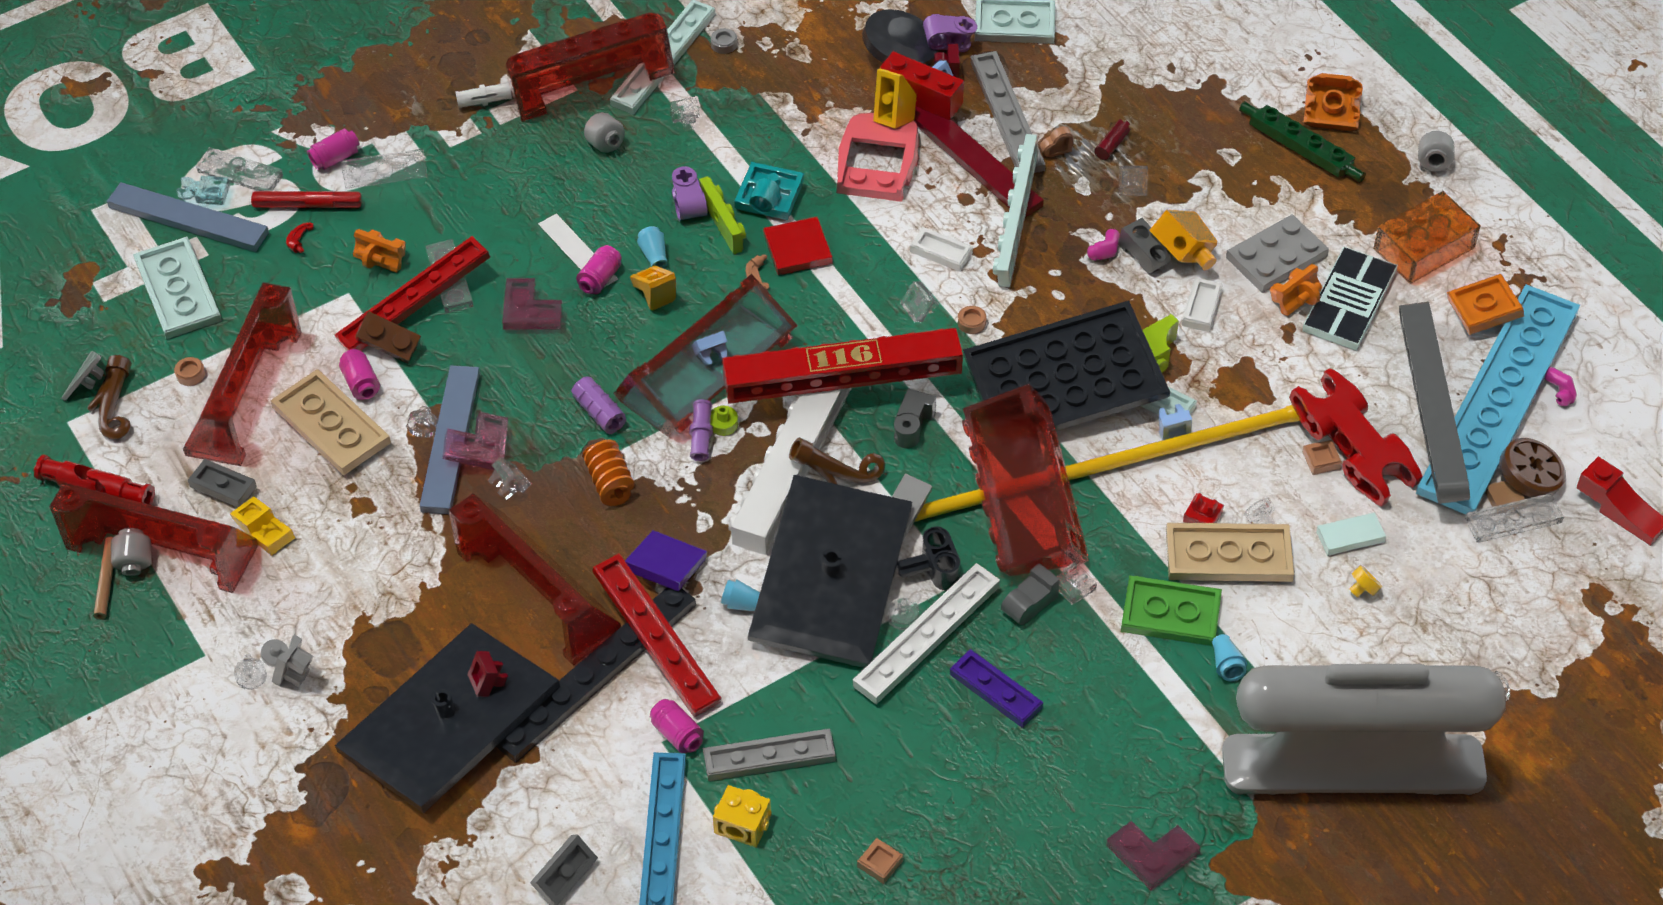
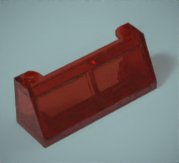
[183,283,302,466]
[49,482,258,593]
[449,493,621,666]

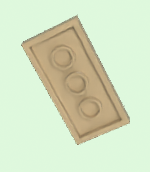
[270,369,391,476]
[1166,523,1294,582]

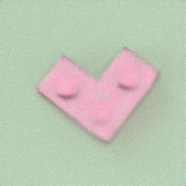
[502,278,563,330]
[442,411,508,472]
[1106,821,1201,891]

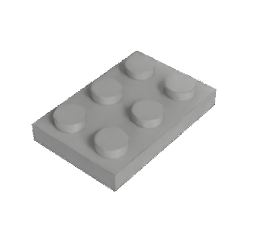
[1226,214,1329,293]

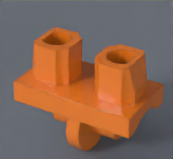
[353,229,406,273]
[1270,264,1322,316]

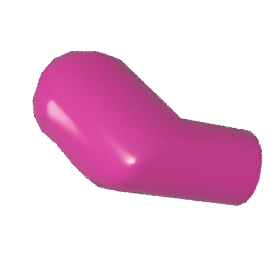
[1087,229,1120,260]

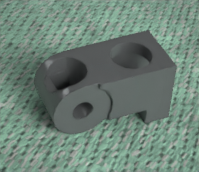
[1118,217,1171,273]
[894,388,936,449]
[1001,563,1060,625]

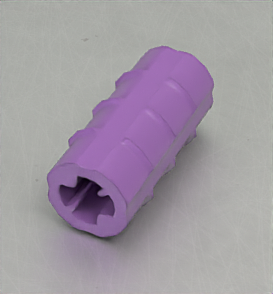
[571,377,626,434]

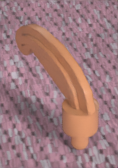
[745,254,769,291]

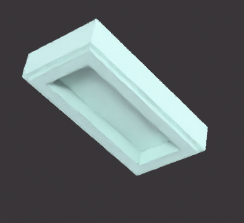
[1316,512,1386,556]

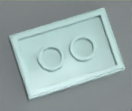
[974,0,1055,44]

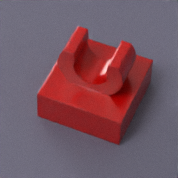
[1183,493,1224,523]

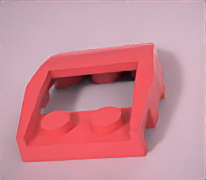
[836,113,919,202]

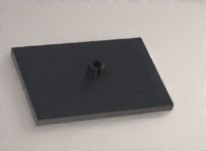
[963,300,1170,448]
[748,475,913,668]
[335,623,560,813]

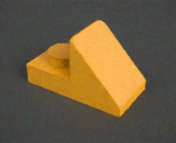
[630,265,676,310]

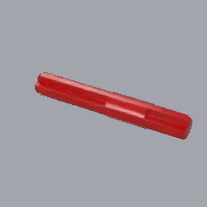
[251,191,362,208]

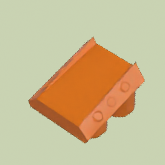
[1303,73,1363,131]

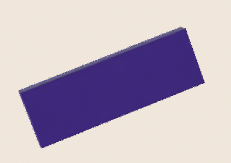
[950,649,1043,728]

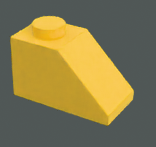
[873,68,916,129]

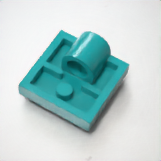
[734,162,804,220]

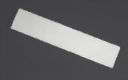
[538,213,618,287]

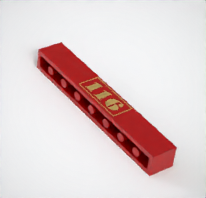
[722,328,963,404]

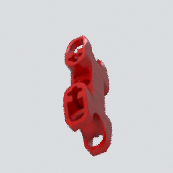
[1289,368,1423,506]

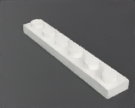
[853,563,1000,704]

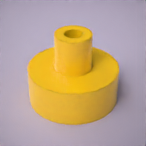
[1349,565,1382,598]

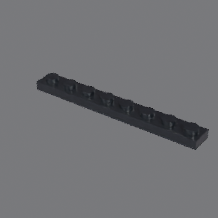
[496,587,696,763]

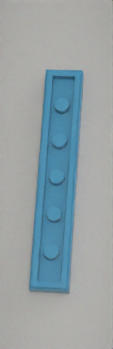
[639,752,686,905]

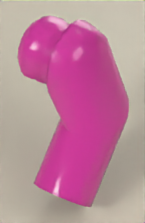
[1544,367,1577,407]

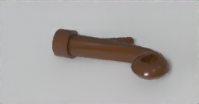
[87,355,132,440]
[789,437,885,484]

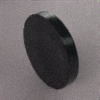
[862,9,938,66]

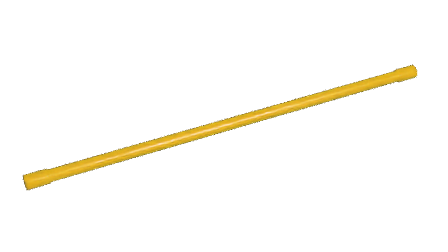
[914,405,1300,522]

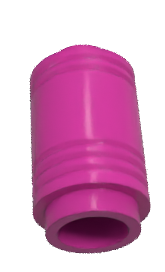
[307,128,360,170]
[576,245,622,294]
[339,349,380,400]
[650,699,704,753]

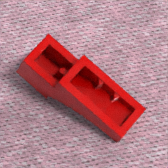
[1576,456,1663,546]

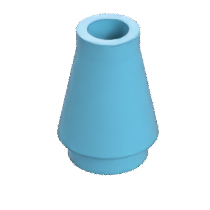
[637,226,668,268]
[721,579,760,611]
[1212,634,1247,682]

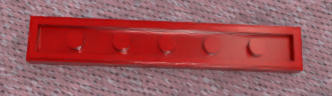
[334,236,490,351]
[592,553,722,718]

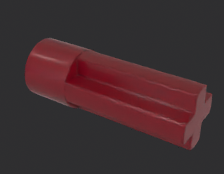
[1094,119,1131,160]

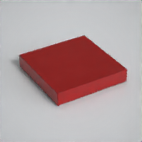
[763,217,832,275]

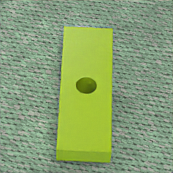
[699,176,746,255]

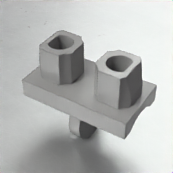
[261,634,313,688]

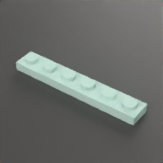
[993,134,1039,287]

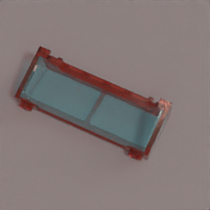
[613,273,798,437]

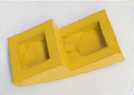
[230,496,295,556]

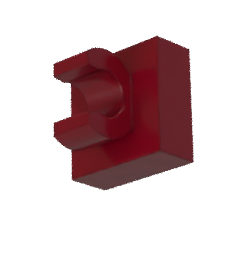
[934,44,960,78]
[467,651,508,697]

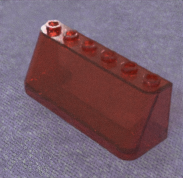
[506,13,675,121]
[962,383,1089,576]

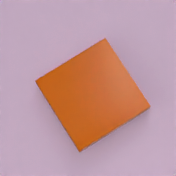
[1447,274,1524,335]

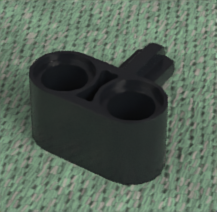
[897,526,960,591]

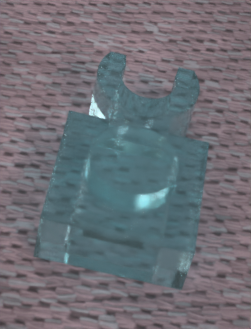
[177,175,230,205]

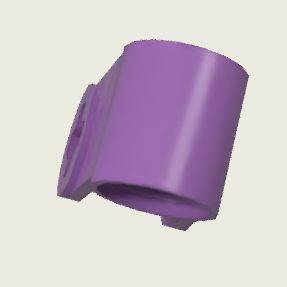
[923,14,977,52]
[672,166,707,221]

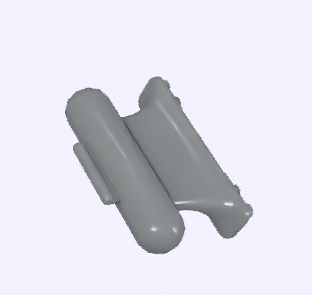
[1222,664,1506,795]

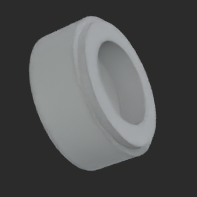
[711,28,737,54]

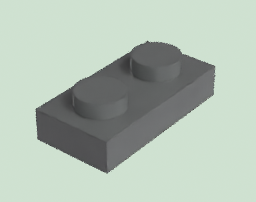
[188,459,257,507]
[530,835,598,905]

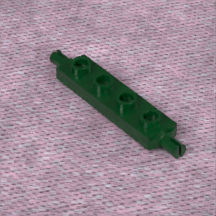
[1239,101,1366,183]

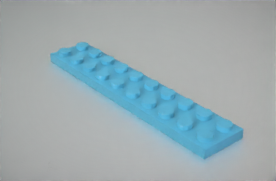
[1416,284,1580,517]

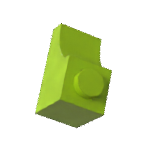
[1143,314,1179,373]

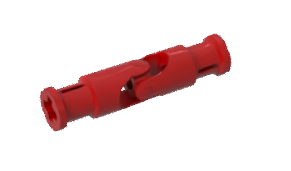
[34,454,155,510]

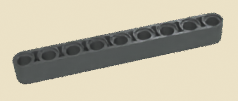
[1399,301,1470,504]

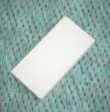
[910,227,973,272]
[1181,278,1223,332]

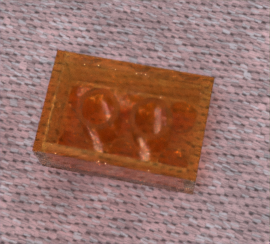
[1373,191,1481,284]

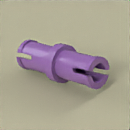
[689,399,713,461]

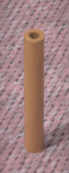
[93,537,114,620]

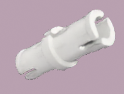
[456,82,512,109]

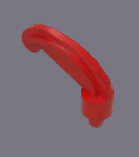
[286,222,314,253]

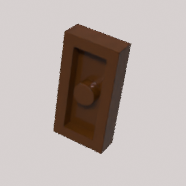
[355,311,421,364]

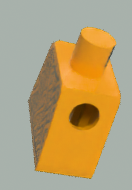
[1149,210,1217,271]

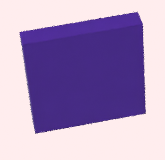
[625,530,707,591]

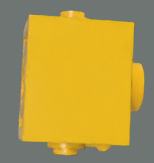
[713,785,772,848]

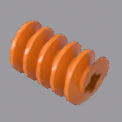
[582,439,635,506]

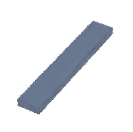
[107,182,269,252]
[419,365,480,514]

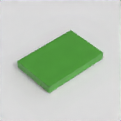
[1121,575,1222,646]

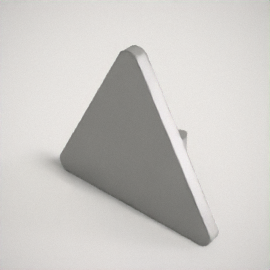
[61,351,104,401]

